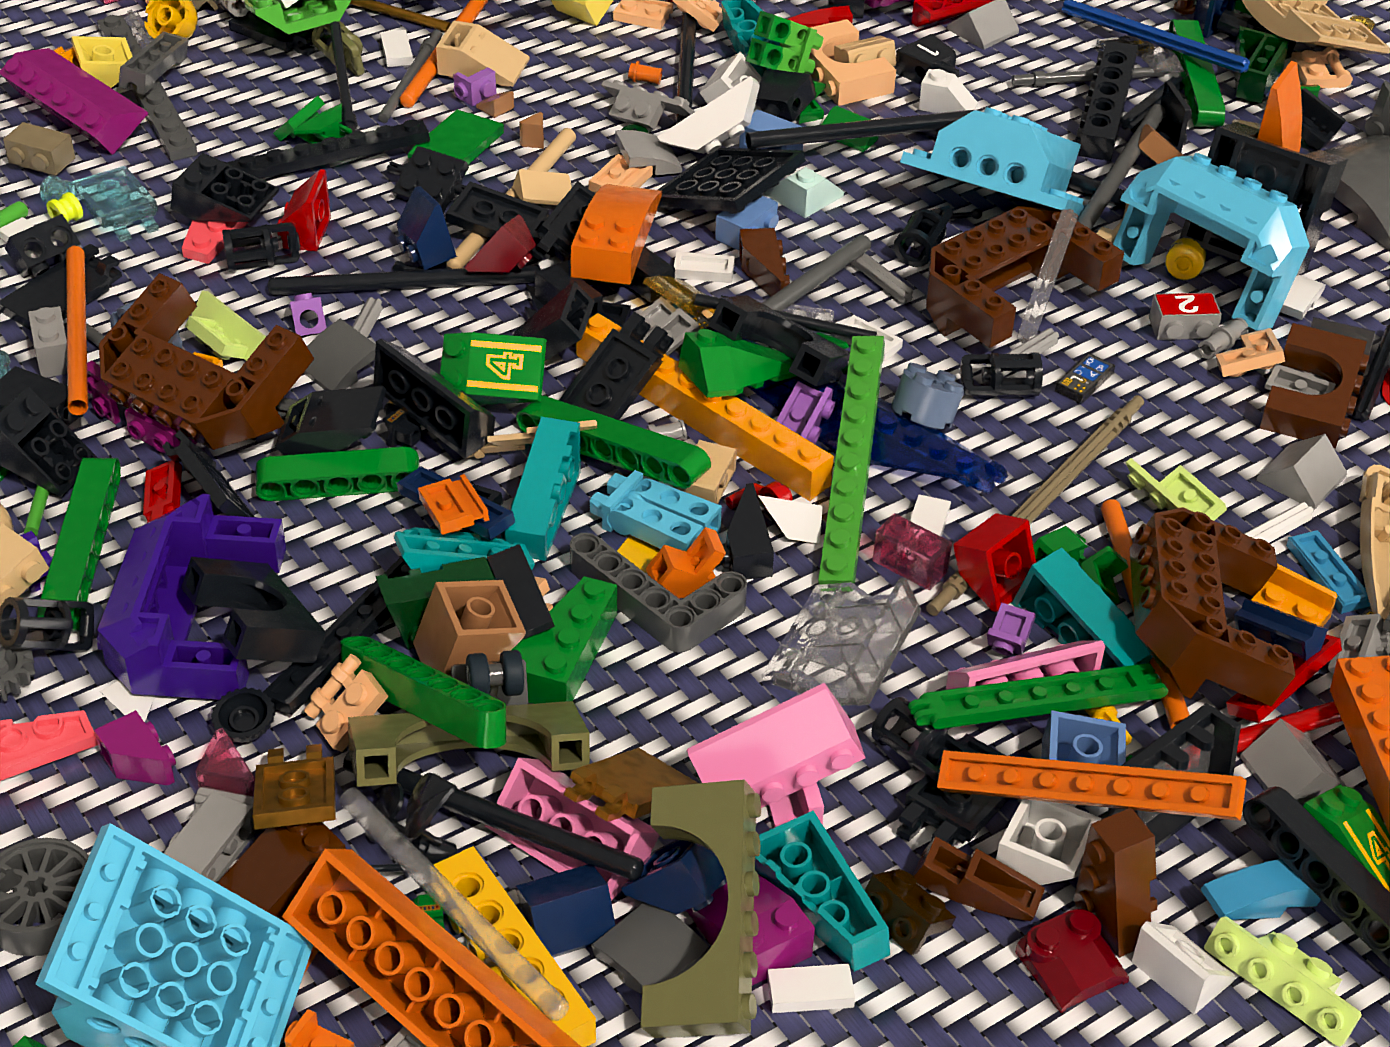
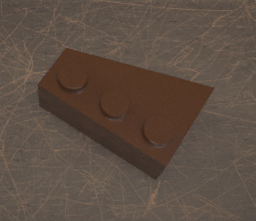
[1074,808,1158,958]

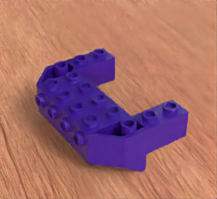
[97,494,286,700]

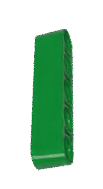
[256,447,420,501]

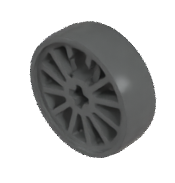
[0,838,89,956]

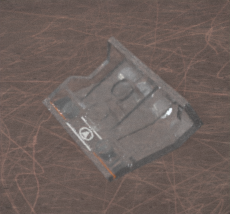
[761,577,921,706]

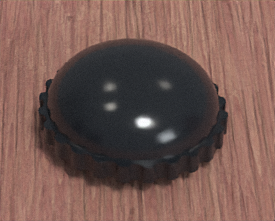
[211,687,275,743]

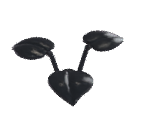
[365,773,457,874]

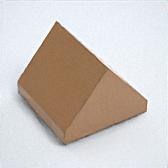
[519,112,544,149]

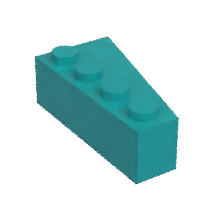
[501,416,581,561]
[1011,547,1152,670]
[755,811,890,972]

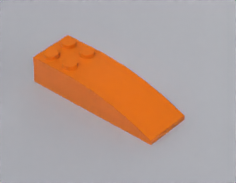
[1257,61,1302,153]
[571,184,662,285]

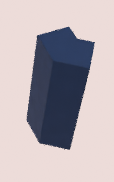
[1234,599,1328,660]

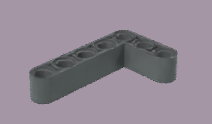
[570,533,747,653]

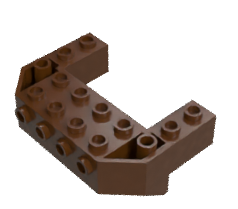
[926,206,1124,348]
[99,273,314,450]
[1129,507,1295,706]

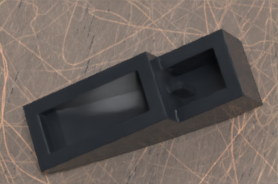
[487,544,555,640]

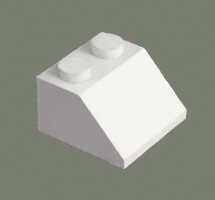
[699,52,762,113]

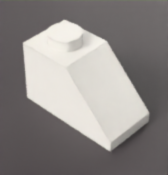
[919,69,978,113]

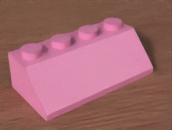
[946,640,1105,728]
[687,682,866,808]
[485,758,660,901]

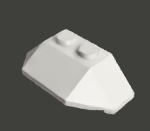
[657,76,760,154]

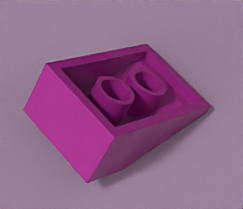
[686,873,815,986]

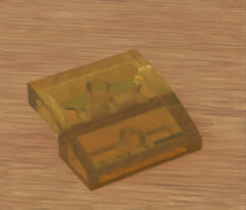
[643,276,715,318]

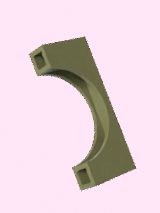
[348,701,590,787]
[641,779,761,1038]

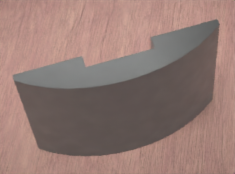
[1324,135,1390,252]

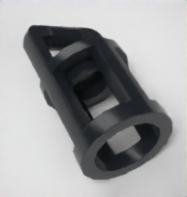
[894,205,953,267]
[222,222,301,272]
[960,352,1043,396]
[0,597,94,651]
[871,697,971,781]

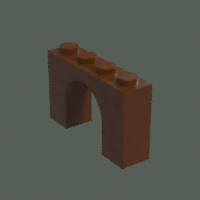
[1260,323,1370,448]

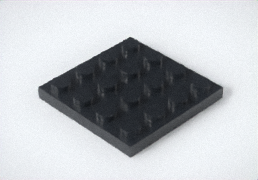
[658,148,806,214]

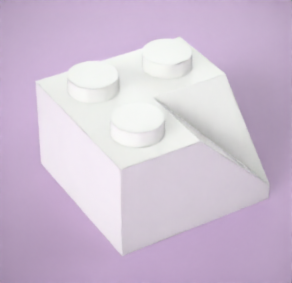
[996,799,1101,885]

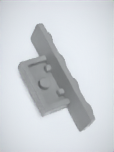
[601,80,695,130]

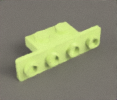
[185,290,266,361]
[1126,458,1227,521]
[1204,916,1362,1047]

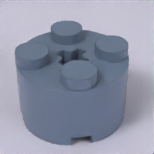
[891,362,964,429]

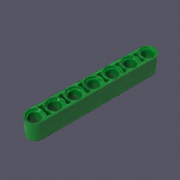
[1169,19,1225,127]
[516,395,711,489]
[37,458,121,632]
[341,636,506,749]

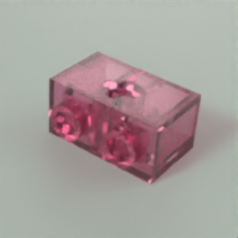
[872,513,952,591]

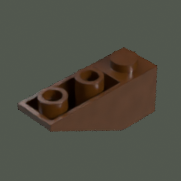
[739,228,790,297]

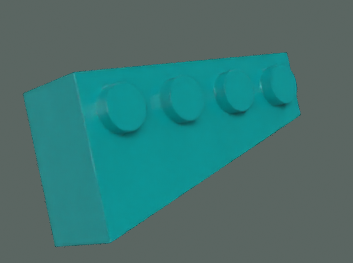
[721,0,780,77]

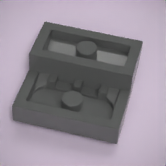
[303,318,376,390]
[592,902,710,994]

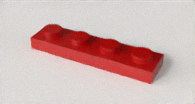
[1226,635,1342,723]

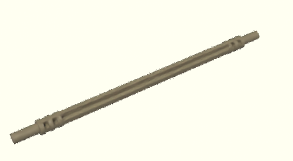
[926,395,1144,616]

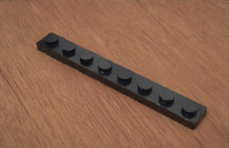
[222,119,430,179]

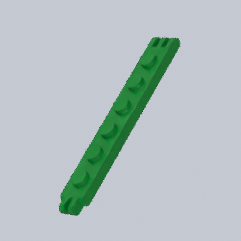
[908,663,1168,729]

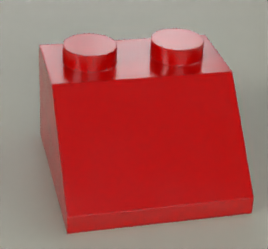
[277,169,331,251]
[953,513,1036,612]

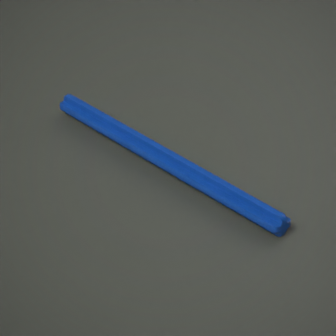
[1062,0,1250,73]

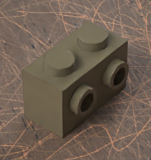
[3,122,75,175]

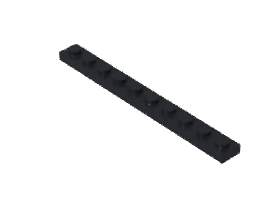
[263,484,504,715]

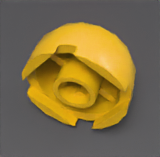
[144,0,198,39]

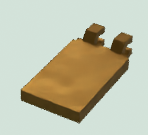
[253,744,336,830]
[564,748,698,822]

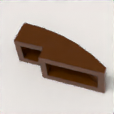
[913,836,1045,921]

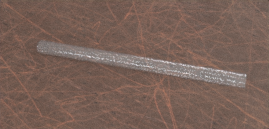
[340,787,569,1021]

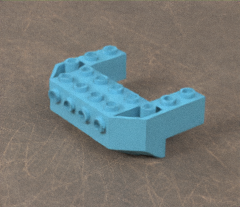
[1113,153,1310,331]

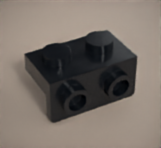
[1301,88,1346,150]

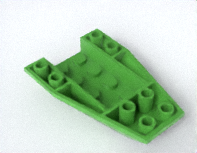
[244,0,351,34]

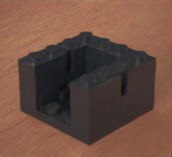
[1179,122,1348,276]

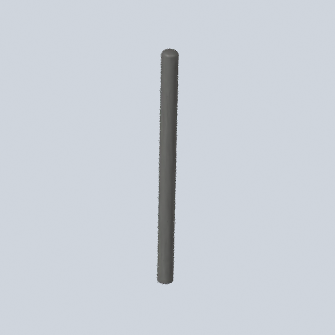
[1077,104,1166,230]
[678,235,871,362]

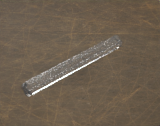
[1017,209,1078,344]

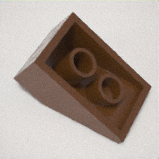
[217,822,346,920]

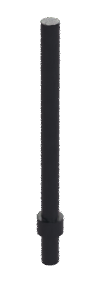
[329,21,358,136]
[694,293,877,339]

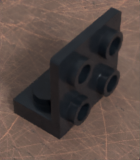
[1131,81,1192,159]

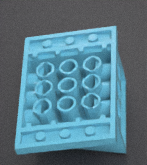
[900,107,1086,216]
[35,823,314,1047]

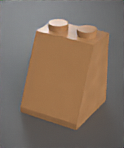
[413,580,526,676]

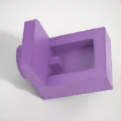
[453,67,497,106]
[987,603,1035,656]

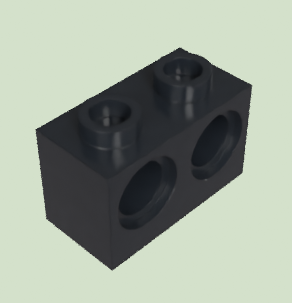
[5,214,81,278]

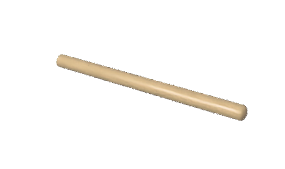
[446,128,576,269]

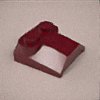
[1015,909,1129,1013]

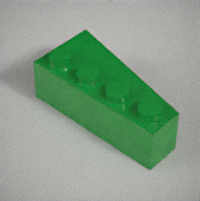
[512,576,617,704]

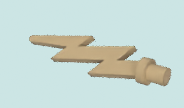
[463,420,597,459]

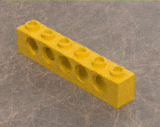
[429,846,596,1047]

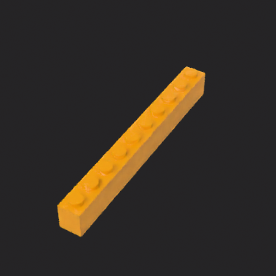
[576,313,834,501]

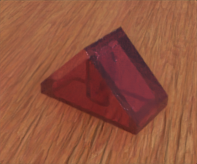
[196,728,255,797]

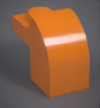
[646,527,726,599]

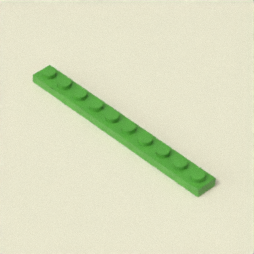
[818,336,885,589]

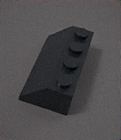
[373,339,496,459]

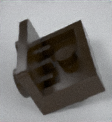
[865,869,956,955]

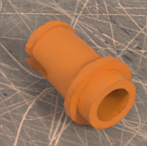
[628,61,663,85]

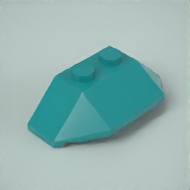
[394,527,535,580]

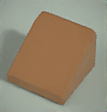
[476,91,514,118]

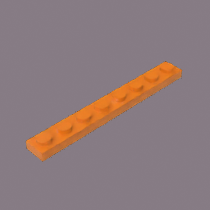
[937,750,1247,821]

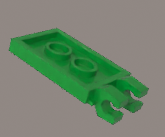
[408,109,504,165]

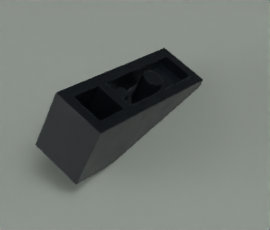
[722,483,774,580]

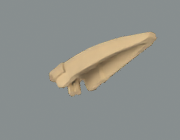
[1359,465,1390,622]

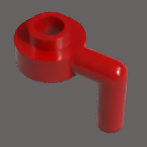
[725,481,793,515]

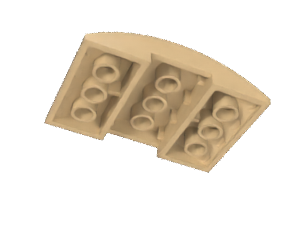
[1242,0,1390,55]

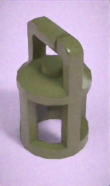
[312,21,365,76]

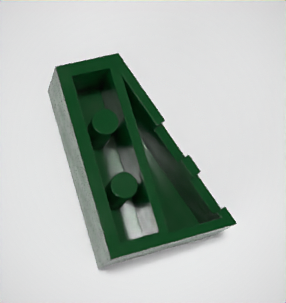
[1234,26,1290,103]
[376,557,495,650]

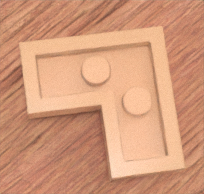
[1216,328,1285,377]

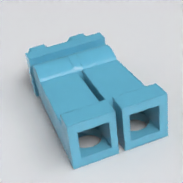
[590,470,722,551]

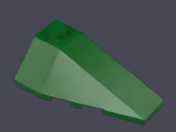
[678,329,796,398]

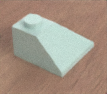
[764,167,844,218]

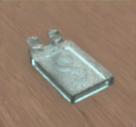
[71,166,159,242]

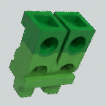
[745,11,824,74]

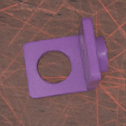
[288,293,326,336]

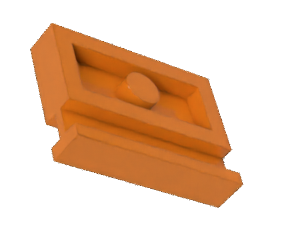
[418,474,489,535]

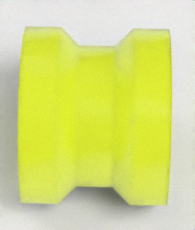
[46,192,83,223]

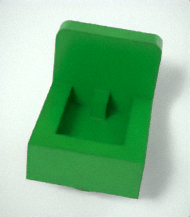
[1080,546,1129,605]

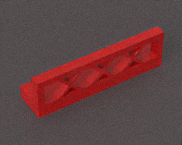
[911,0,994,27]

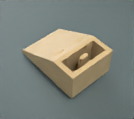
[436,20,530,87]

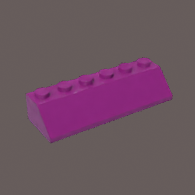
[0,48,148,155]

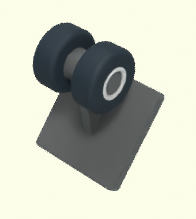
[451,650,528,706]

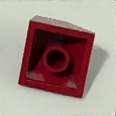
[464,214,536,272]

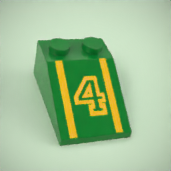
[440,332,547,405]
[1303,784,1390,892]

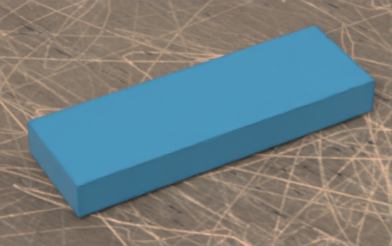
[1286,530,1370,614]

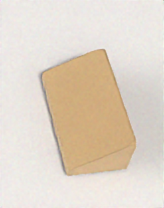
[512,169,572,206]

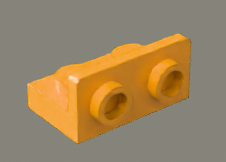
[1251,564,1337,627]

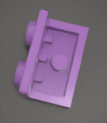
[776,381,835,444]

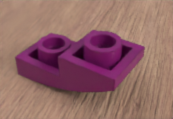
[87,360,121,425]

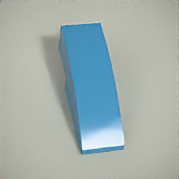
[1200,859,1321,920]

